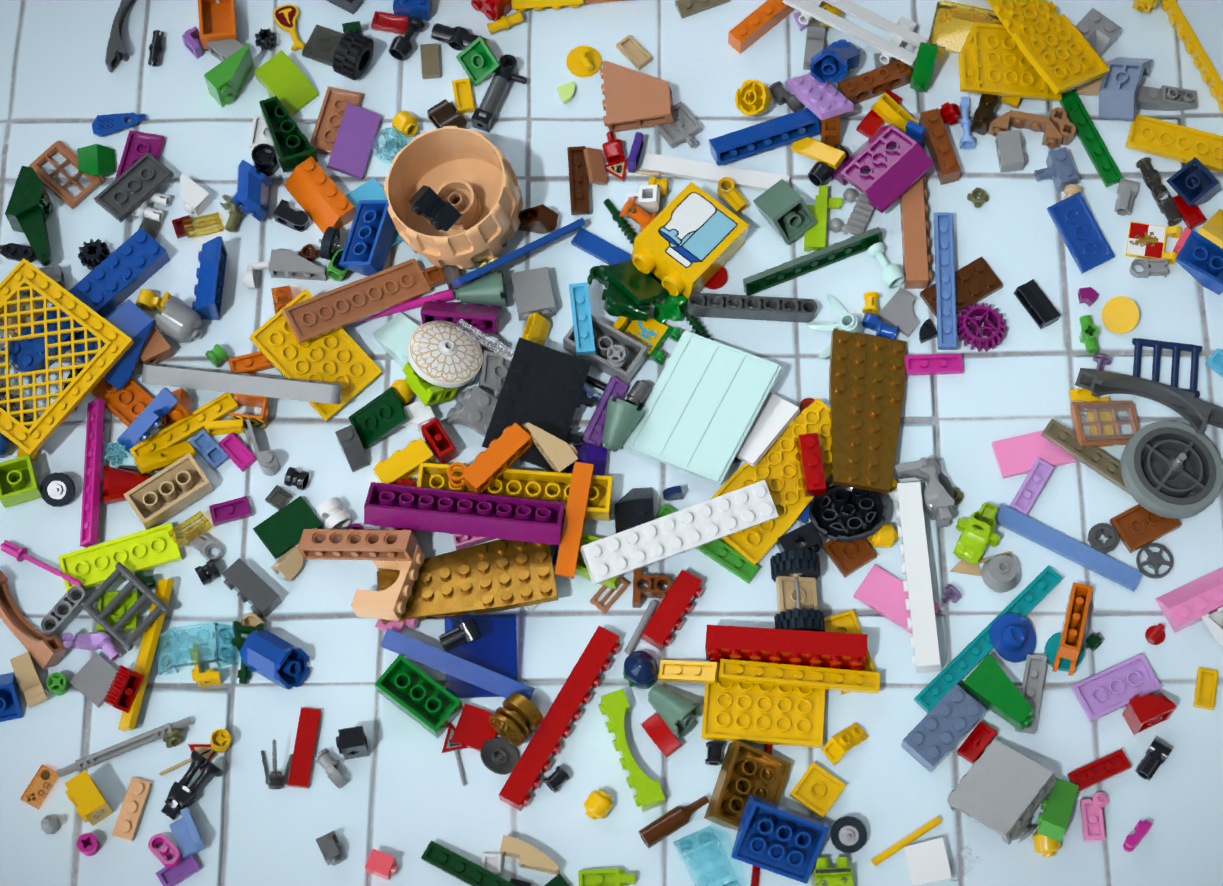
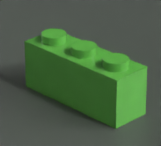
[1036,777,1079,842]

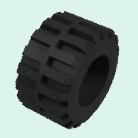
[333,30,374,81]

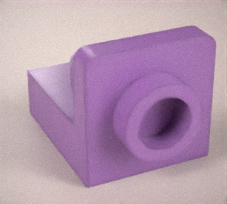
[182,26,203,59]

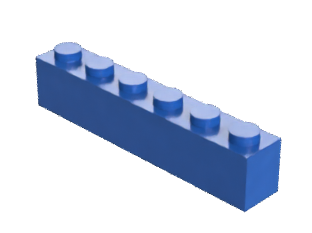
[709,108,820,166]

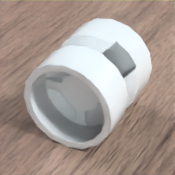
[317,497,352,529]

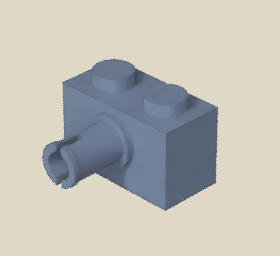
[1034,147,1079,193]

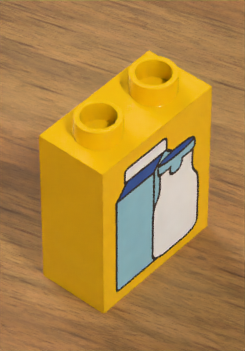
[631,182,749,300]

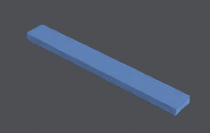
[933,212,957,350]
[995,503,1143,592]

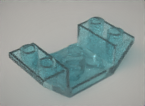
[157,622,238,675]
[673,826,740,886]

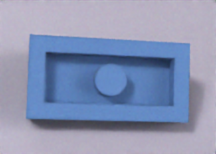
[169,807,206,858]

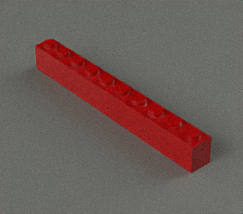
[499,626,621,811]

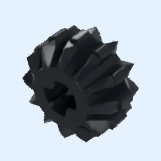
[78,239,110,270]

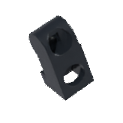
[273,199,309,232]

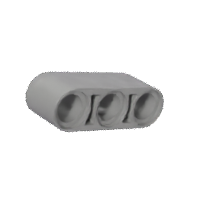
[41,586,88,637]

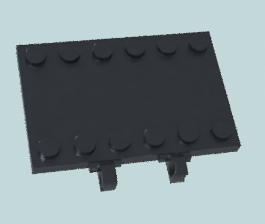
[481,337,595,472]

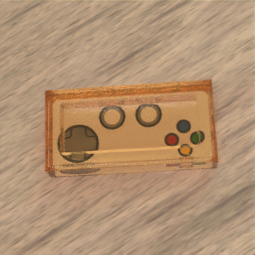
[20,764,59,810]

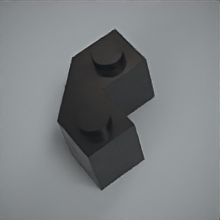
[408,185,462,232]

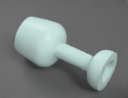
[867,242,905,289]

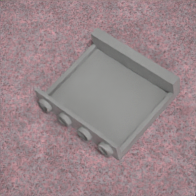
[947,739,1057,845]

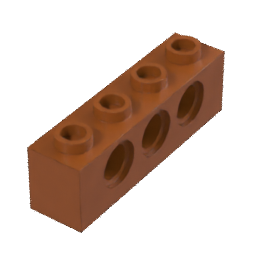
[838,60,912,105]

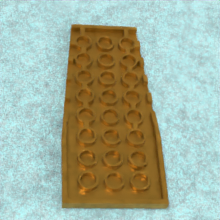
[829,329,907,494]
[377,539,558,625]

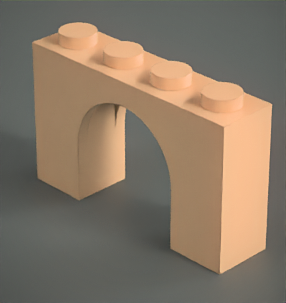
[350,545,425,621]

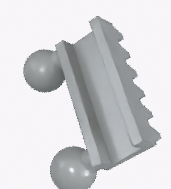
[829,188,875,236]

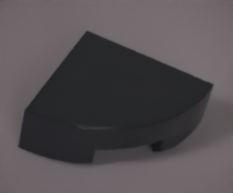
[919,318,937,344]

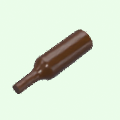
[638,795,709,848]

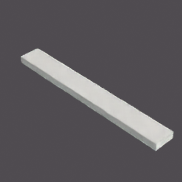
[642,152,790,192]

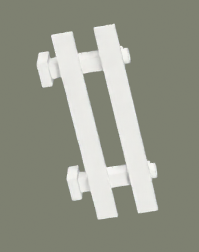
[782,0,928,66]

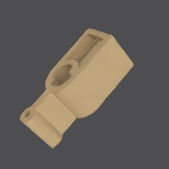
[9,652,48,708]

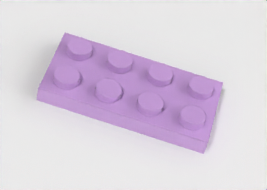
[785,72,853,121]
[1071,653,1162,723]

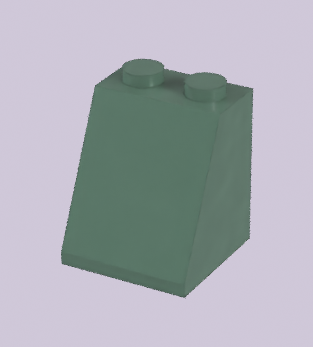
[753,179,817,245]

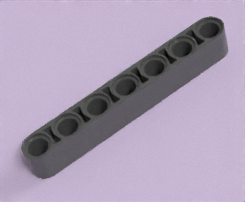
[686,293,818,323]

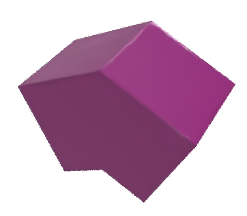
[1077,287,1099,307]

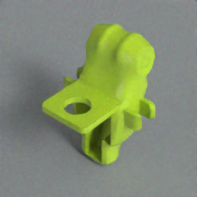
[953,502,1000,564]

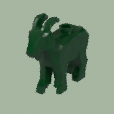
[587,265,651,322]

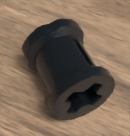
[705,741,724,766]
[543,766,570,793]

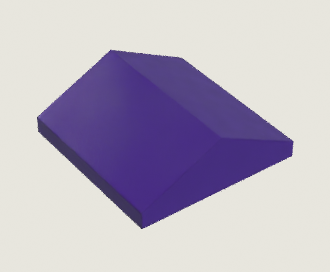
[566,444,607,476]

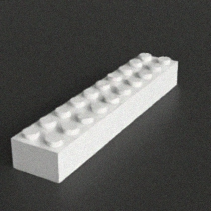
[580,480,778,586]

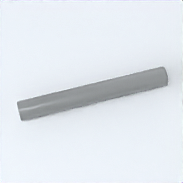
[624,601,658,654]

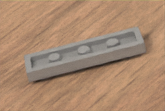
[1014,654,1048,734]

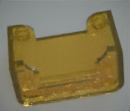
[928,0,1003,57]

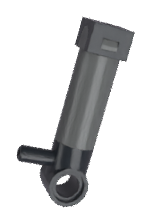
[471,54,527,133]

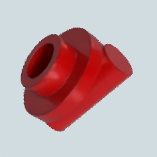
[1145,623,1165,645]

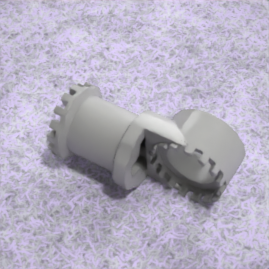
[314,748,348,789]

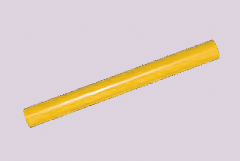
[871,816,942,866]

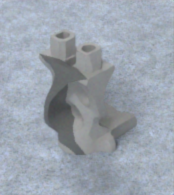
[895,457,955,528]

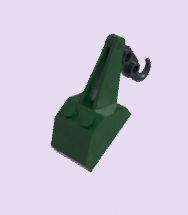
[0,166,53,266]

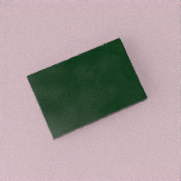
[603,259,668,306]
[348,387,410,450]
[253,496,323,560]

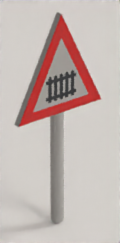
[442,723,468,786]

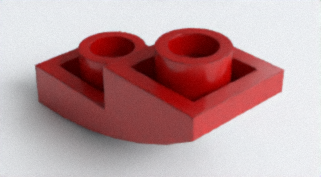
[641,712,682,758]

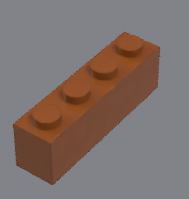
[919,108,961,185]

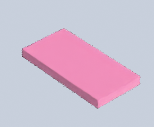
[991,425,1077,479]
[853,564,941,634]

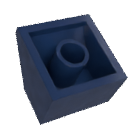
[1166,157,1222,208]

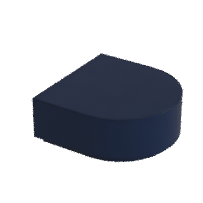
[663,486,683,501]

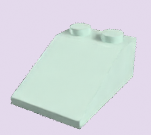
[372,312,419,369]

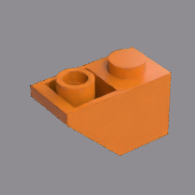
[158,388,193,429]

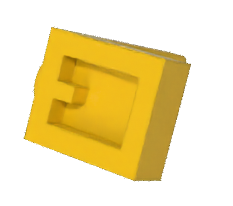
[190,644,222,687]
[821,722,869,765]

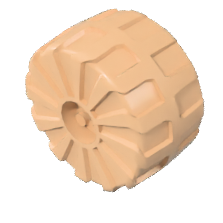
[384,126,523,269]

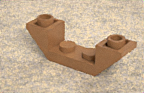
[987,110,1063,148]

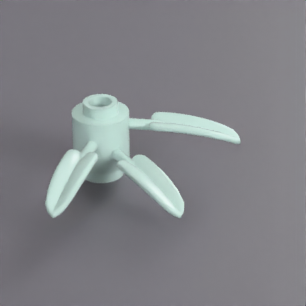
[806,294,863,359]

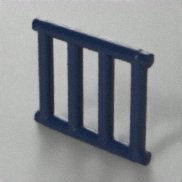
[1132,338,1202,398]

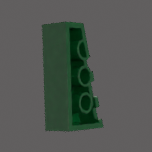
[259,96,318,172]

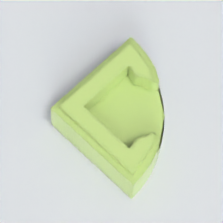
[557,81,575,104]

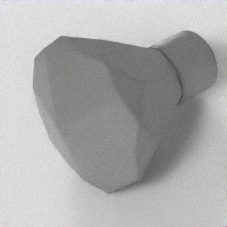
[41,815,60,834]

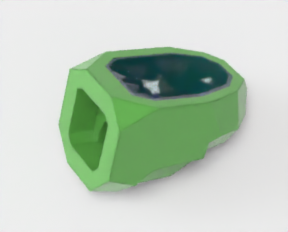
[325,248,348,281]

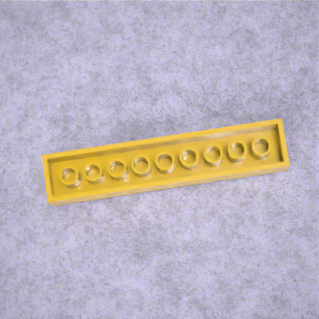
[417,463,613,521]

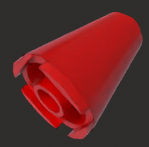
[103,466,151,505]

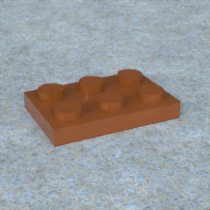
[1109,504,1181,554]

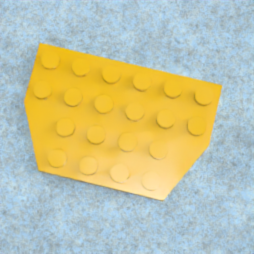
[958,22,1062,102]

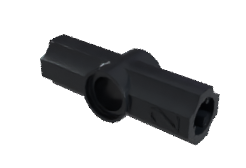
[431,23,487,50]

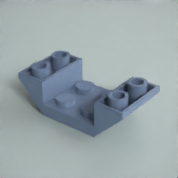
[1099,57,1153,121]

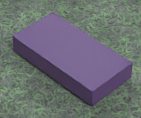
[155,855,202,886]

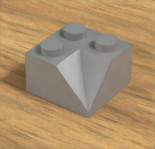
[1075,8,1121,58]

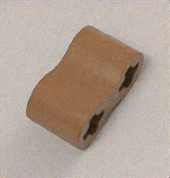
[1049,107,1076,145]

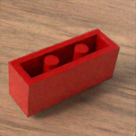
[796,433,826,497]

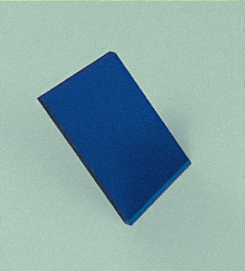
[444,614,518,698]

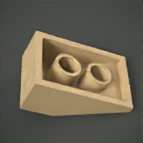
[521,422,578,472]

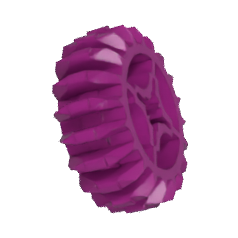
[956,302,1007,352]

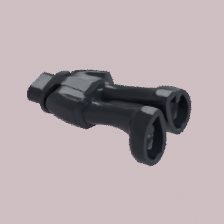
[161,750,223,820]

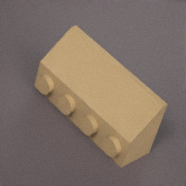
[123,453,213,530]

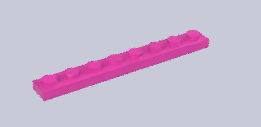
[80,398,106,548]

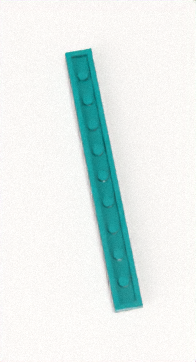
[914,565,1063,713]

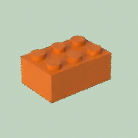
[198,0,239,49]

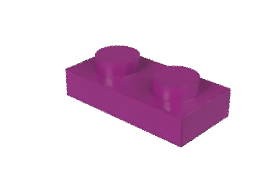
[209,496,252,526]

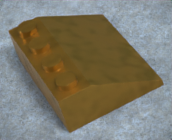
[704,740,791,831]

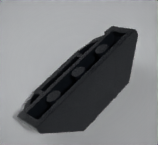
[614,487,654,533]

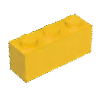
[373,438,435,485]

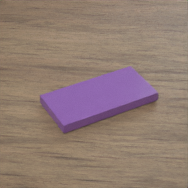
[327,103,382,180]

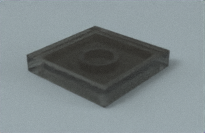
[302,24,345,67]

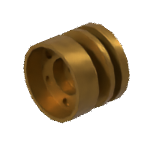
[489,692,543,746]

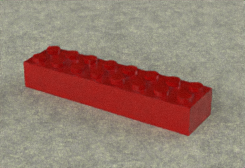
[705,625,868,671]

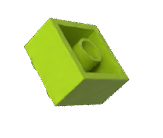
[0,455,42,508]

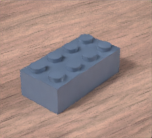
[901,684,987,773]

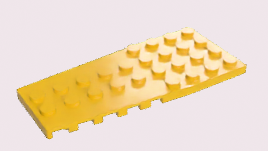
[986,0,1110,95]
[711,398,833,565]

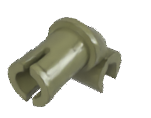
[219,195,243,233]

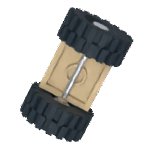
[770,549,825,632]

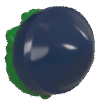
[623,651,658,689]

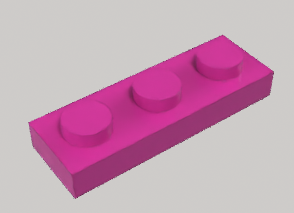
[905,354,963,376]

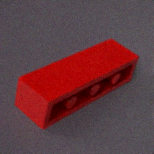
[641,569,704,651]

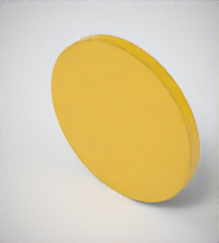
[1101,296,1140,334]

